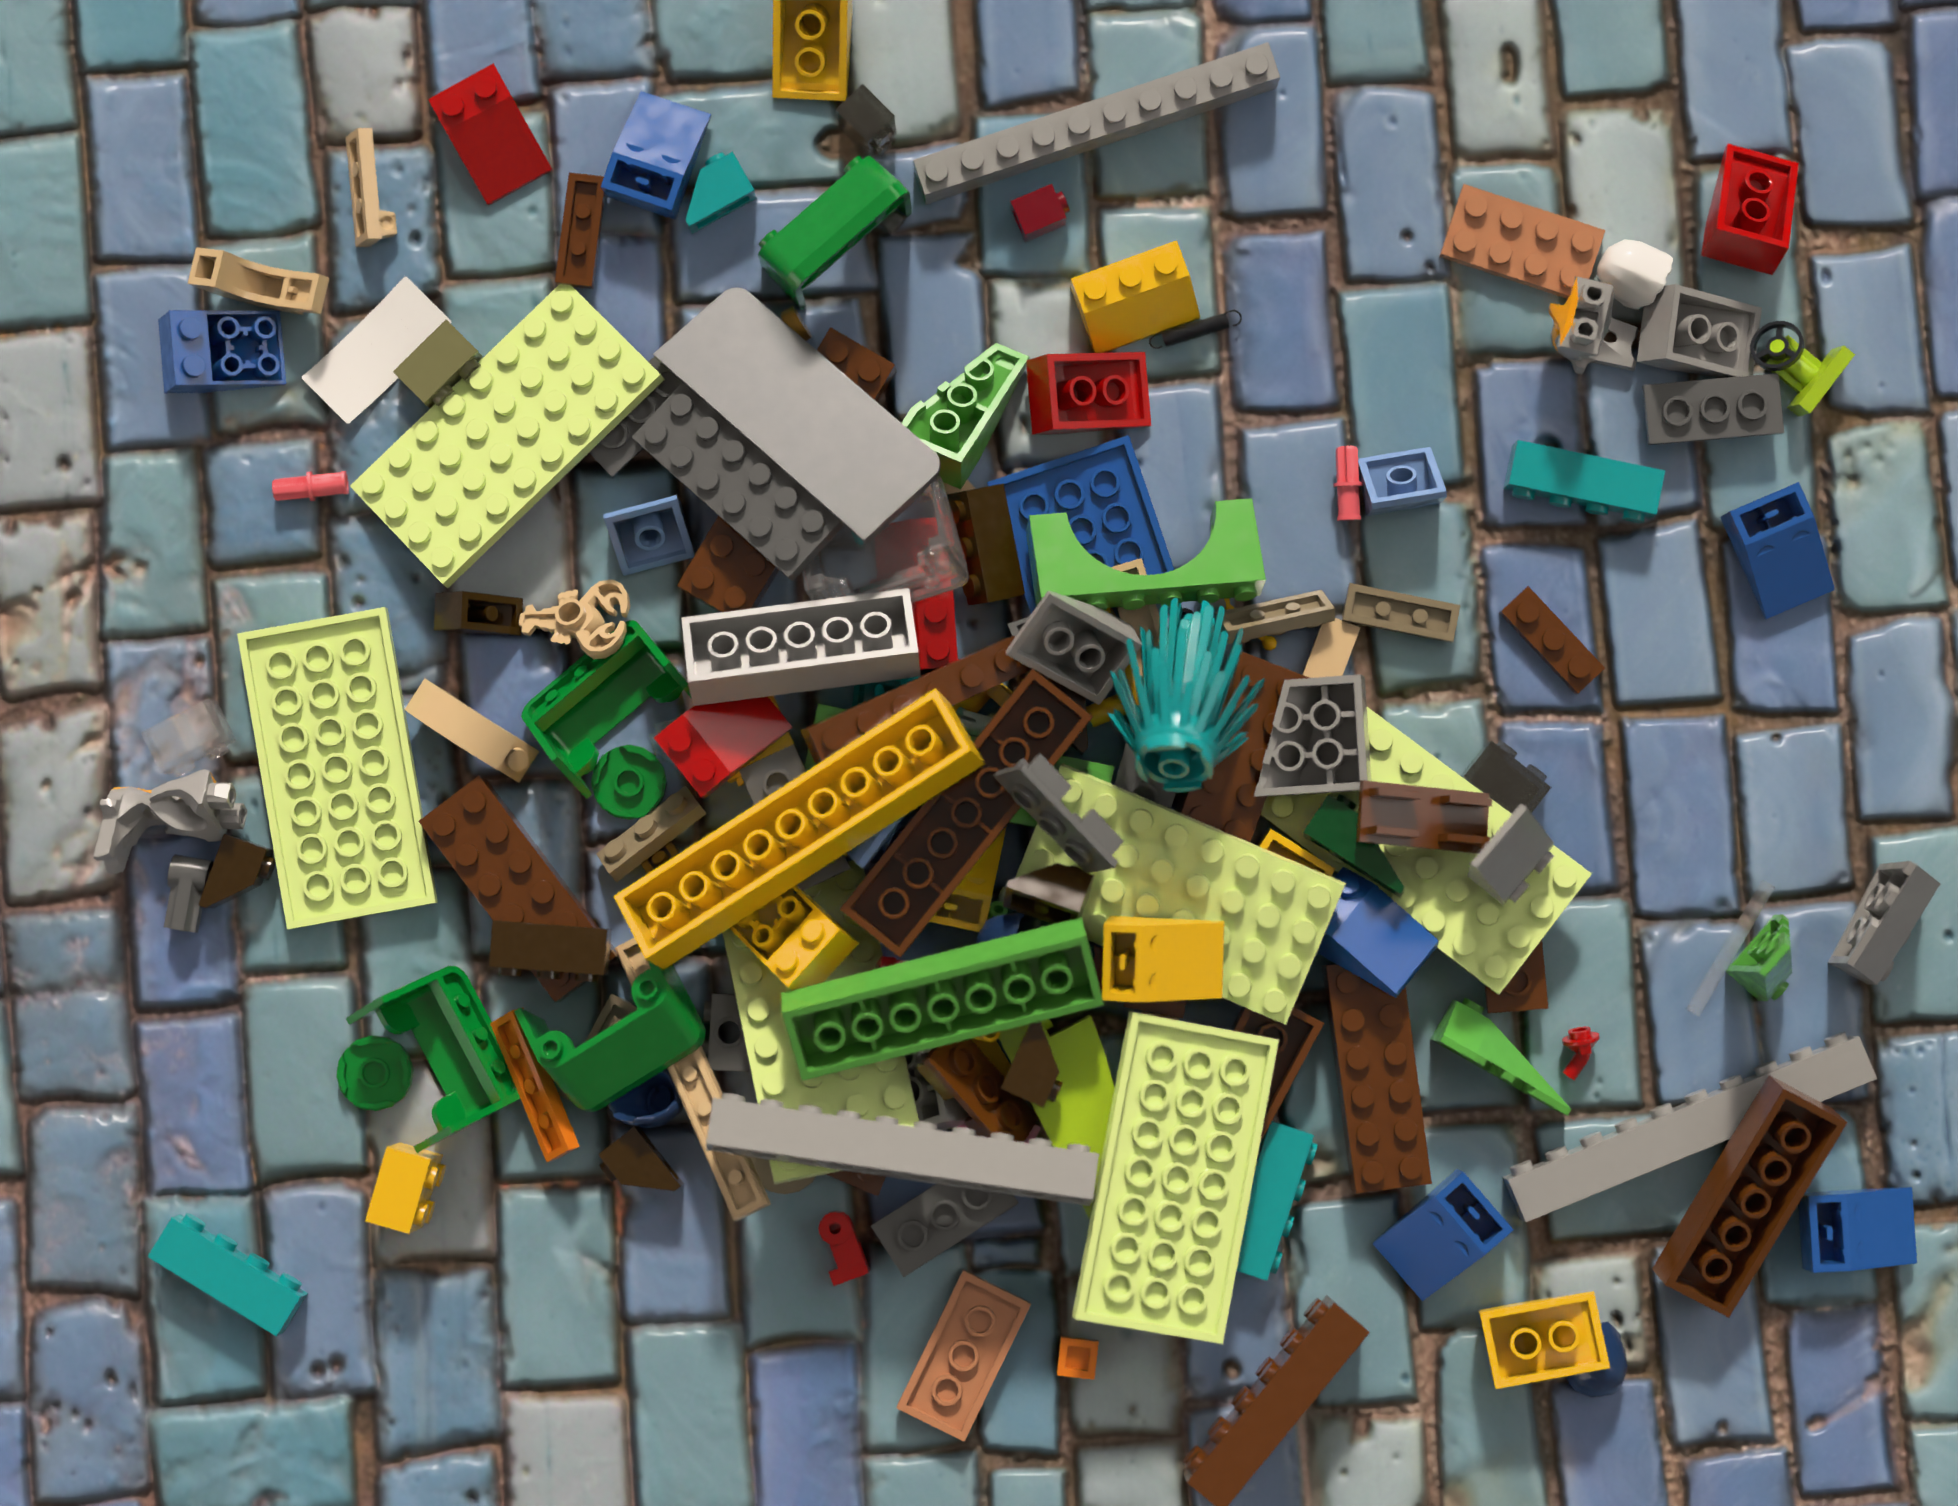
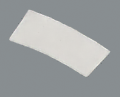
[302,277,451,424]

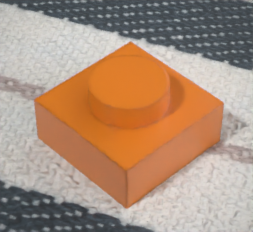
[1056,1336,1099,1380]

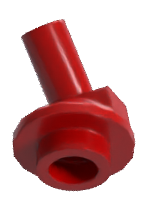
[1562,1026,1600,1081]

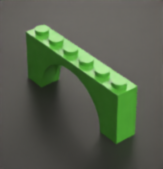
[1026,498,1266,610]

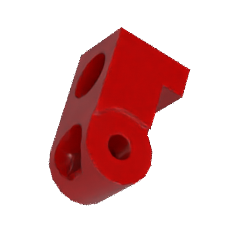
[818,1210,871,1286]

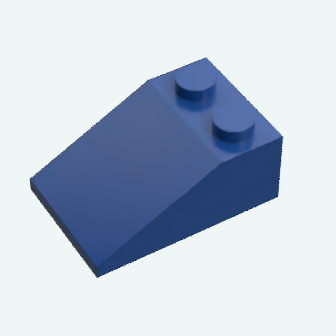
[1316,867,1439,998]

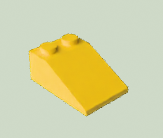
[772,0,853,101]
[1479,1291,1610,1389]

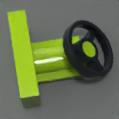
[1750,321,1856,417]

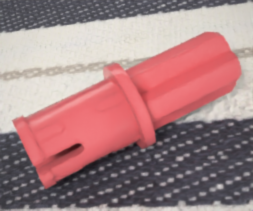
[1333,446,1363,521]
[272,471,349,501]

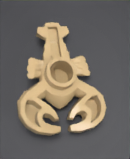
[519,579,630,659]

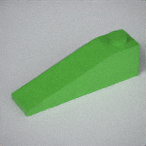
[901,343,1029,489]
[1725,914,1792,1001]
[1430,998,1571,1116]

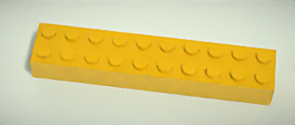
[614,688,985,970]

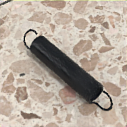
[1149,310,1242,349]

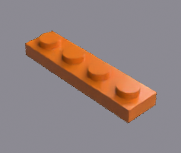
[490,1007,580,1163]

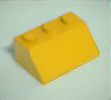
[1070,240,1200,353]

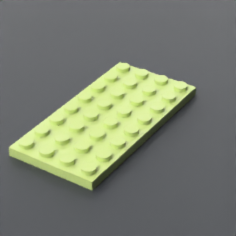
[350,284,665,588]
[237,607,438,930]
[1260,707,1592,995]
[1015,764,1346,1025]
[722,860,919,1185]
[1072,1011,1279,1344]

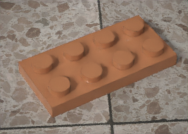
[1439,184,1605,299]
[896,1269,1031,1442]

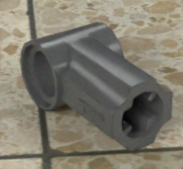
[164,854,214,933]

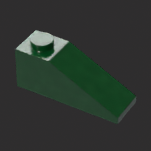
[1303,794,1405,898]

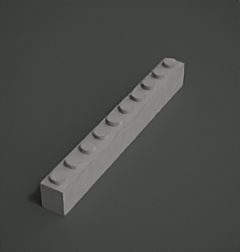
[913,42,1280,205]
[1503,1032,1877,1222]
[706,1094,1099,1206]

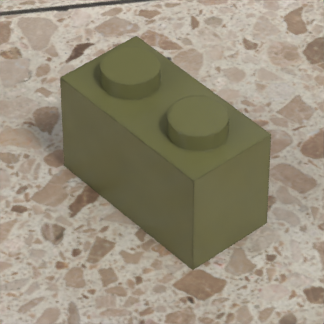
[393,319,483,408]

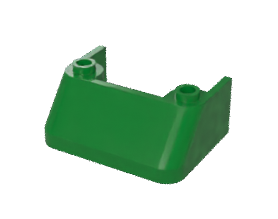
[758,155,912,310]
[521,620,691,799]
[514,960,706,1112]
[346,966,520,1153]

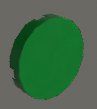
[591,744,667,820]
[336,1035,414,1111]

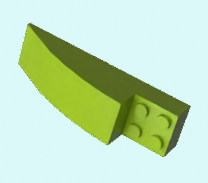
[999,1015,1115,1220]

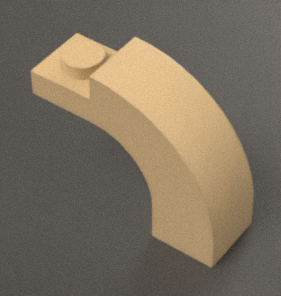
[188,247,329,315]
[404,678,539,782]

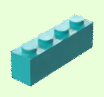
[1503,440,1665,523]
[1236,1121,1317,1281]
[147,1213,308,1336]

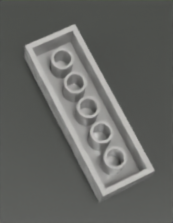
[681,588,921,706]

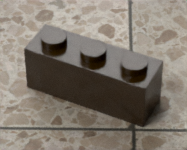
[946,483,1025,605]
[489,921,612,982]

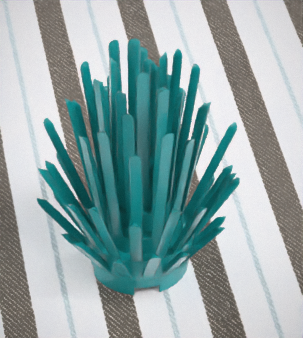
[1107,598,1265,792]

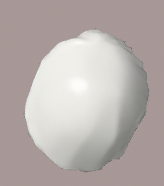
[1597,239,1673,310]

